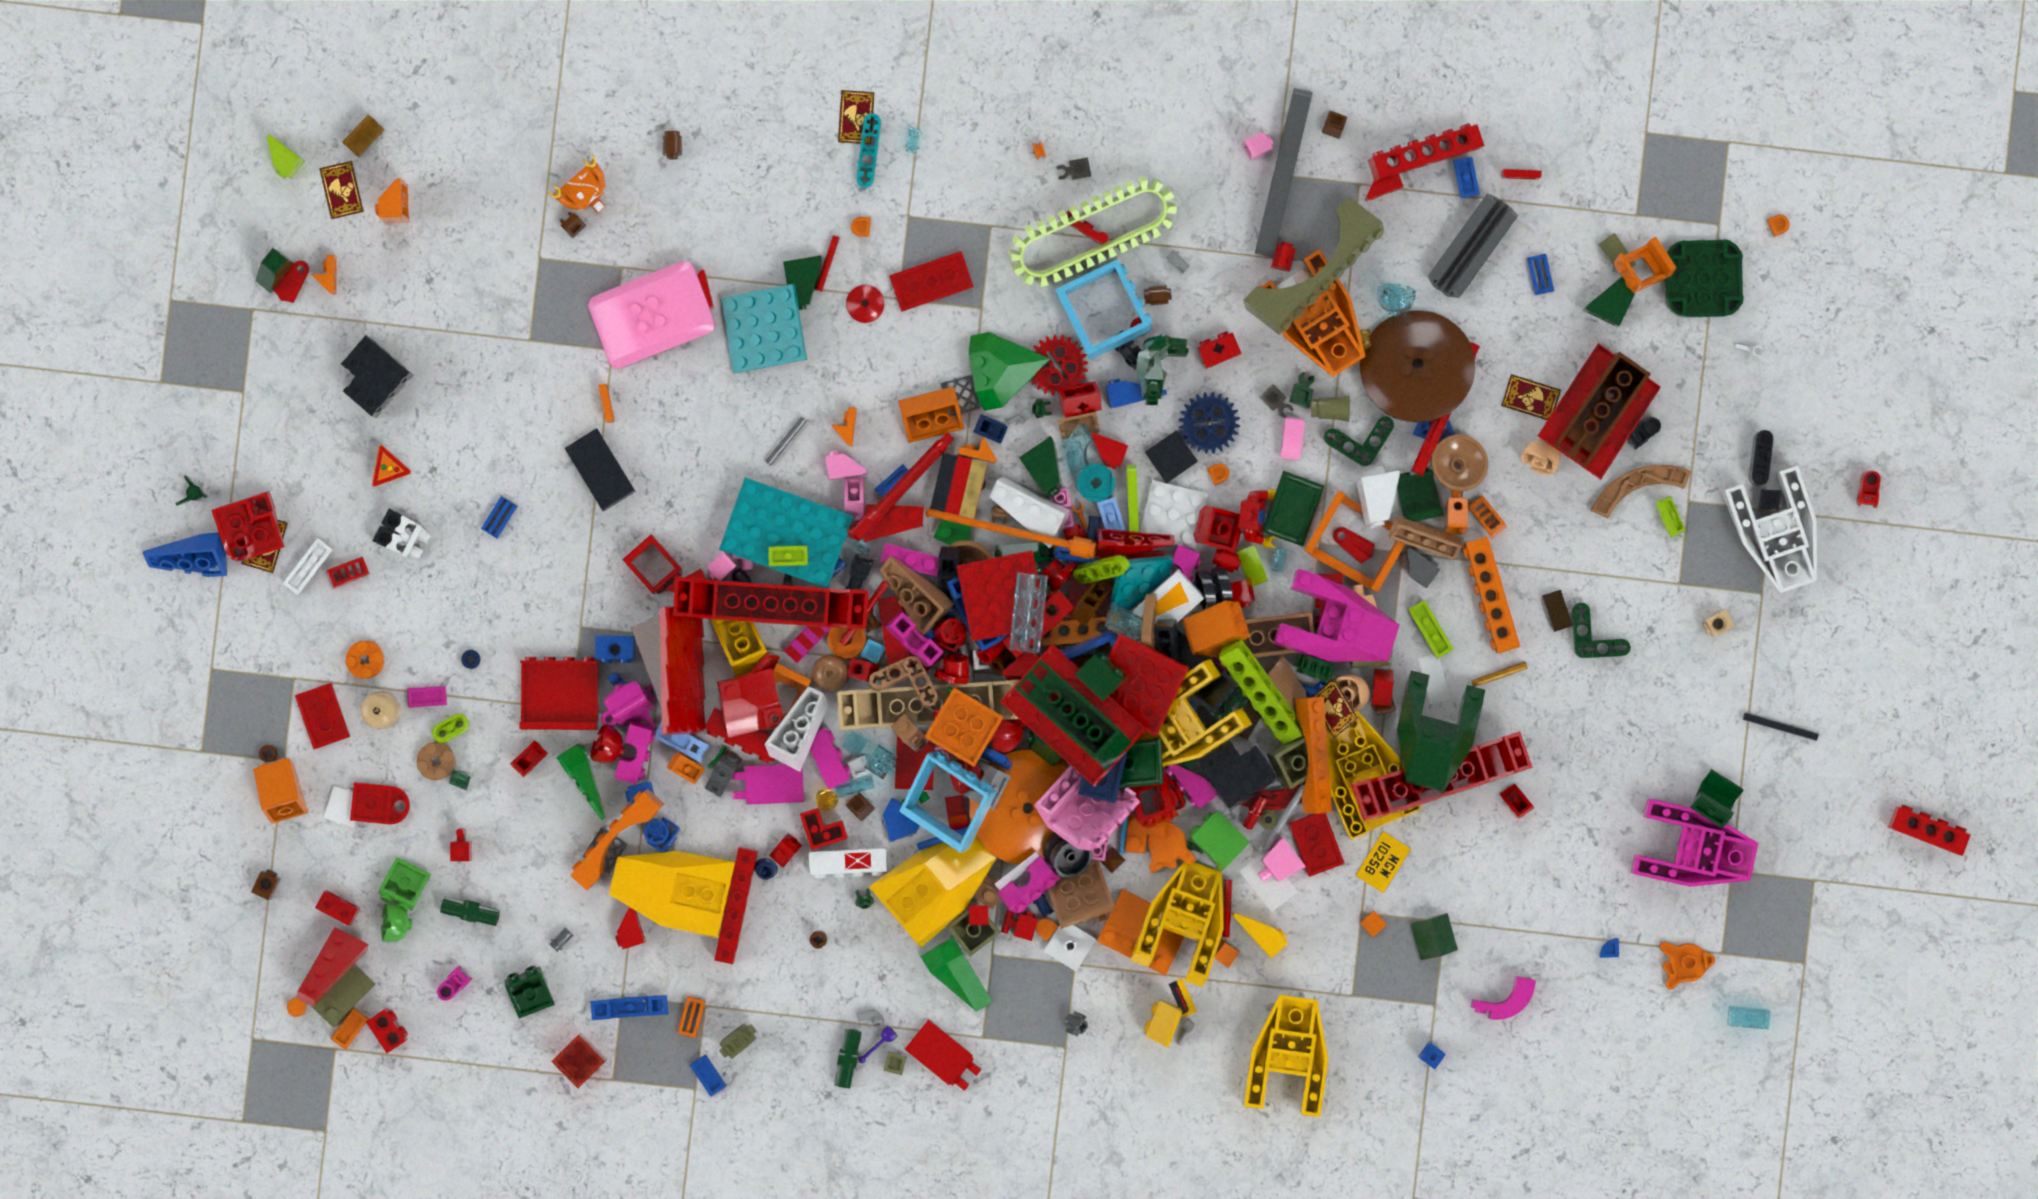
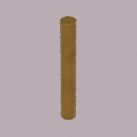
[1471,662,1528,687]

